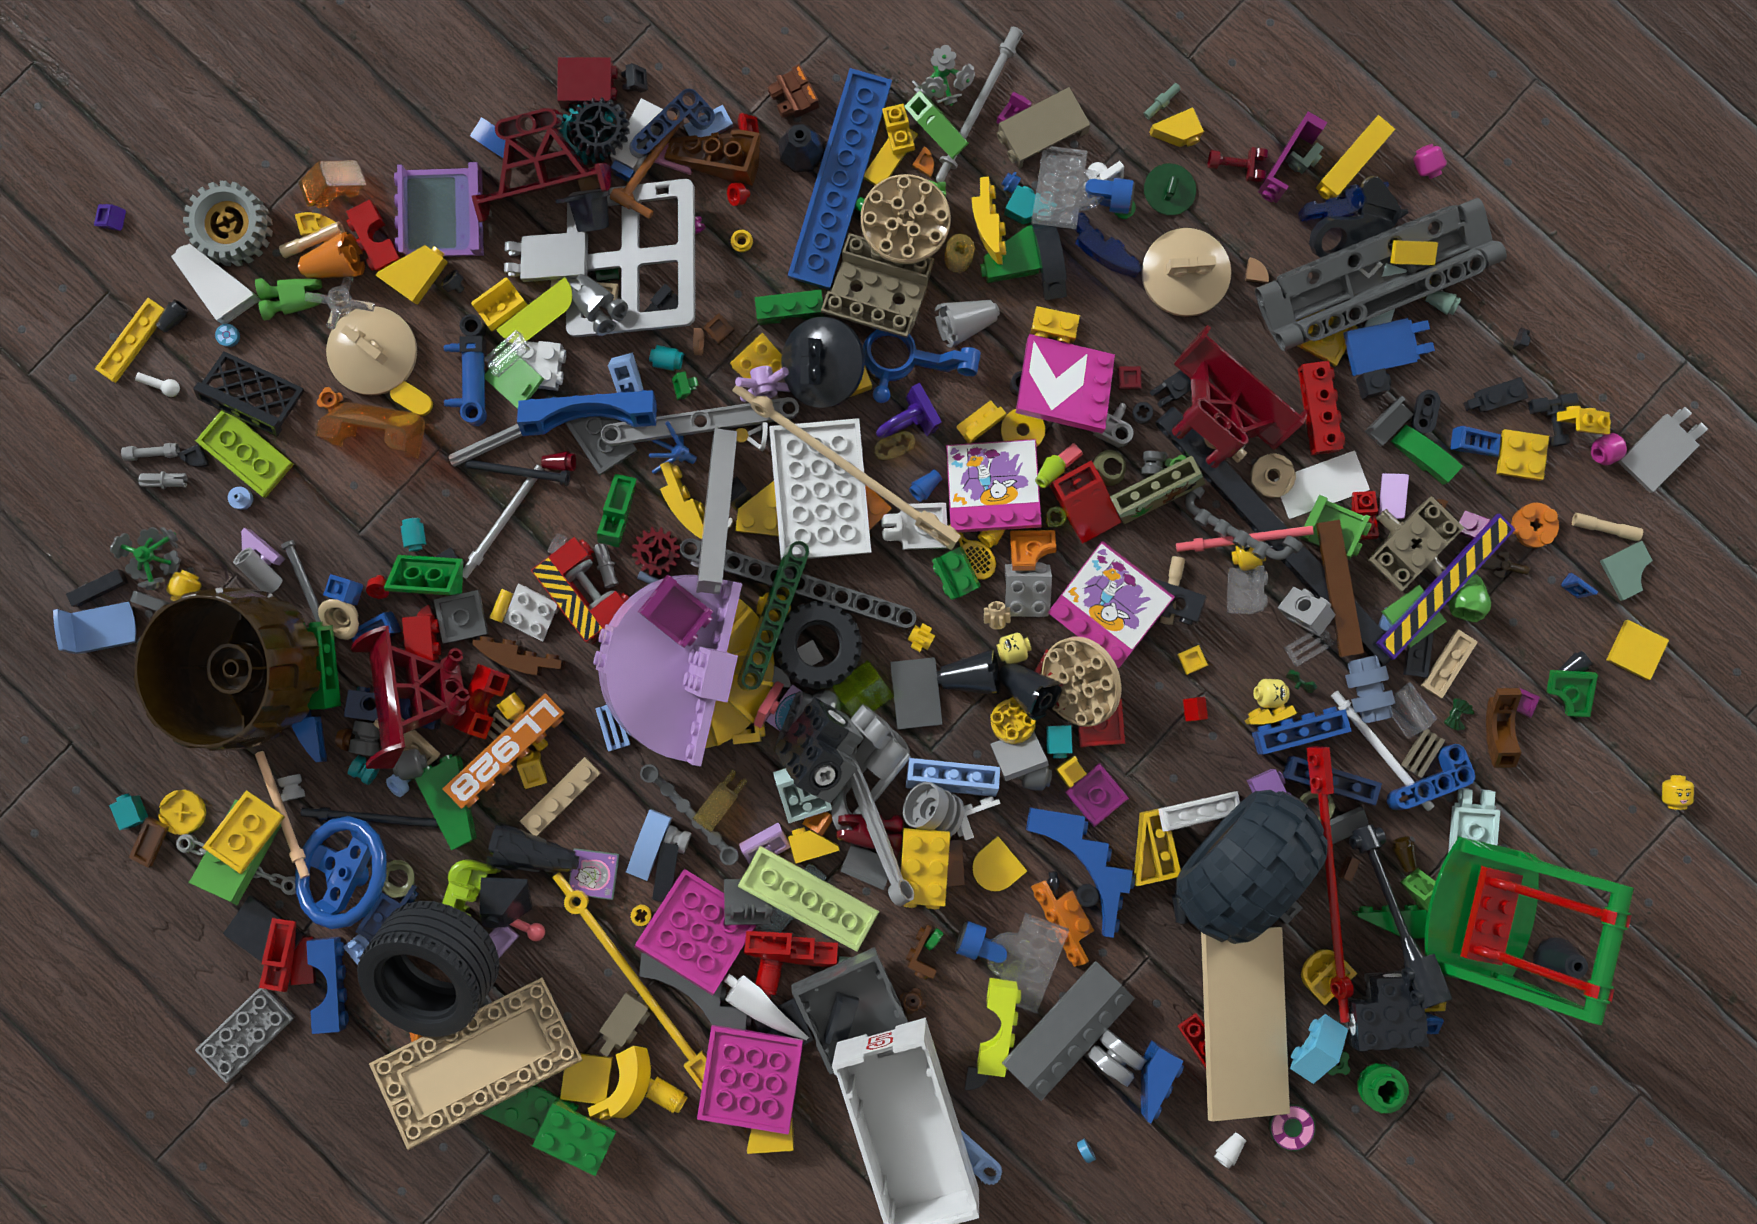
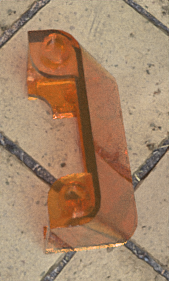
[315,402,425,459]

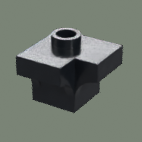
[644,284,678,312]

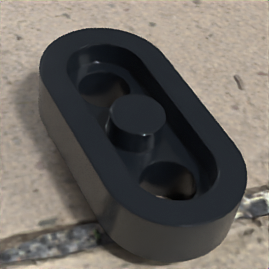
[1411,390,1441,435]

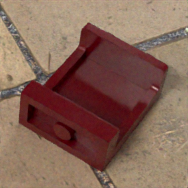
[557,57,618,108]

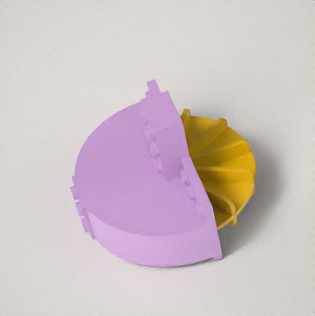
[594,575,774,766]

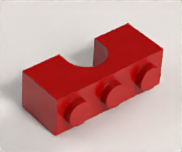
[346,200,402,272]
[454,664,510,739]

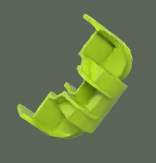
[442,859,501,917]

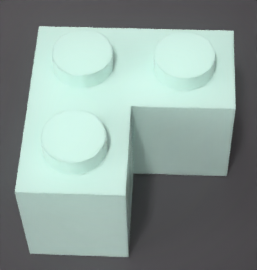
[773,768,832,823]

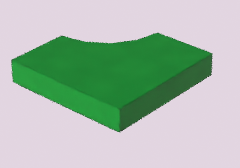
[1547,670,1598,717]

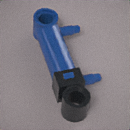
[444,314,487,426]

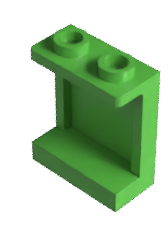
[1300,494,1372,560]

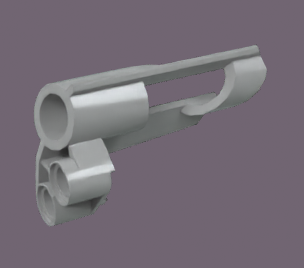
[831,704,911,830]

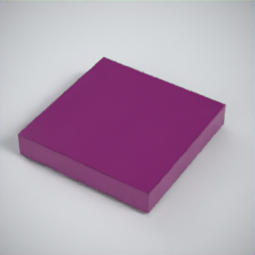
[1065,763,1129,827]

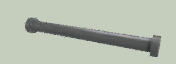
[281,540,336,640]

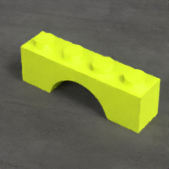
[977,978,1021,1077]

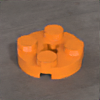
[1511,503,1559,548]

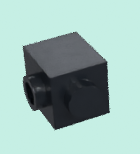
[1356,368,1391,400]

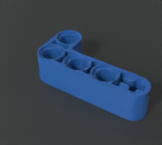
[1386,744,1475,811]

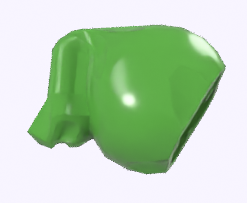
[1448,574,1491,622]

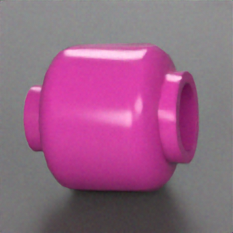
[1413,144,1447,179]
[1591,433,1627,466]

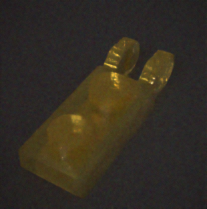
[693,769,747,833]

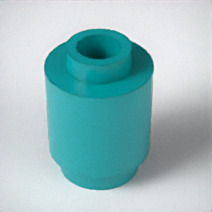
[649,345,683,371]
[400,518,427,552]

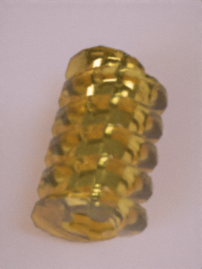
[945,234,975,273]

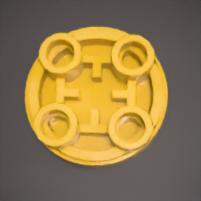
[991,697,1036,744]

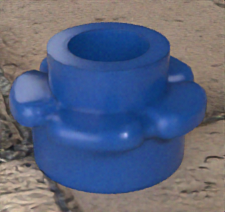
[1002,172,1021,193]

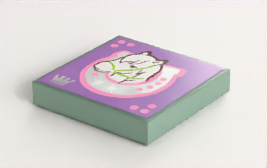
[569,848,620,900]

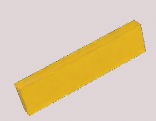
[95,298,164,383]

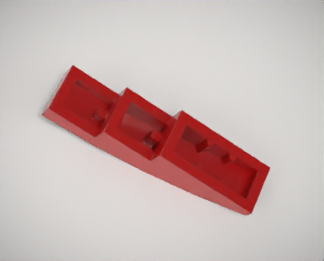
[744,931,838,967]

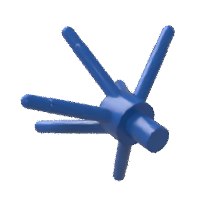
[649,421,697,474]

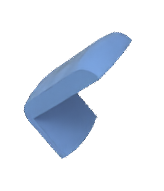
[53,602,136,654]

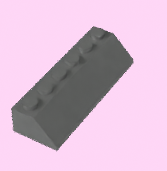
[1002,961,1135,1101]

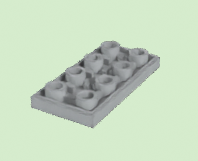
[195,988,295,1083]

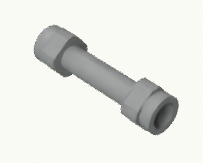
[121,443,180,461]

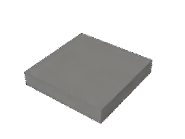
[991,732,1049,781]

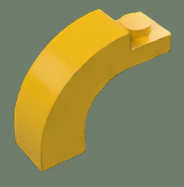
[588,1046,651,1121]

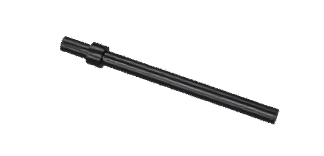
[301,807,439,828]

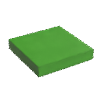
[1381,585,1447,648]

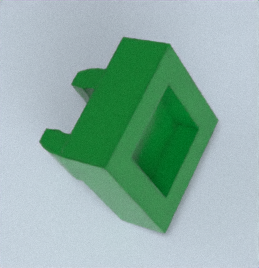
[672,372,699,400]

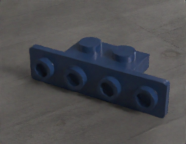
[355,884,419,941]

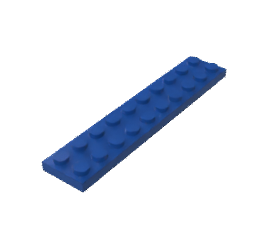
[788,68,892,290]

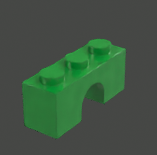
[755,290,824,325]

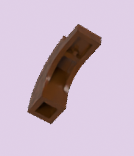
[1486,688,1522,768]

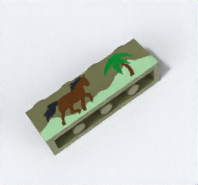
[1110,456,1206,524]

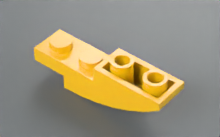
[972,177,1006,264]
[660,461,705,539]

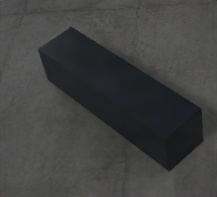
[66,569,128,608]

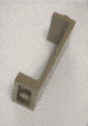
[997,87,1090,168]

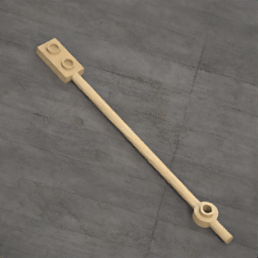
[732,386,961,550]

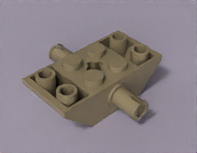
[1369,496,1464,592]

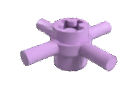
[735,366,790,402]

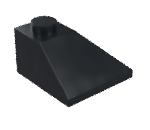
[480,877,533,928]

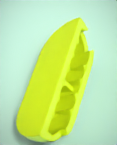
[496,277,572,343]

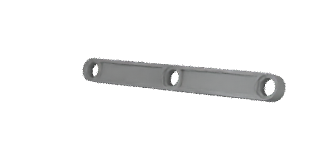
[601,397,799,446]

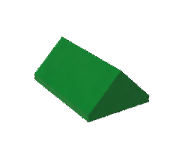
[384,555,463,595]

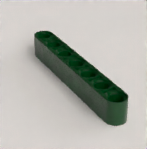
[737,541,809,691]

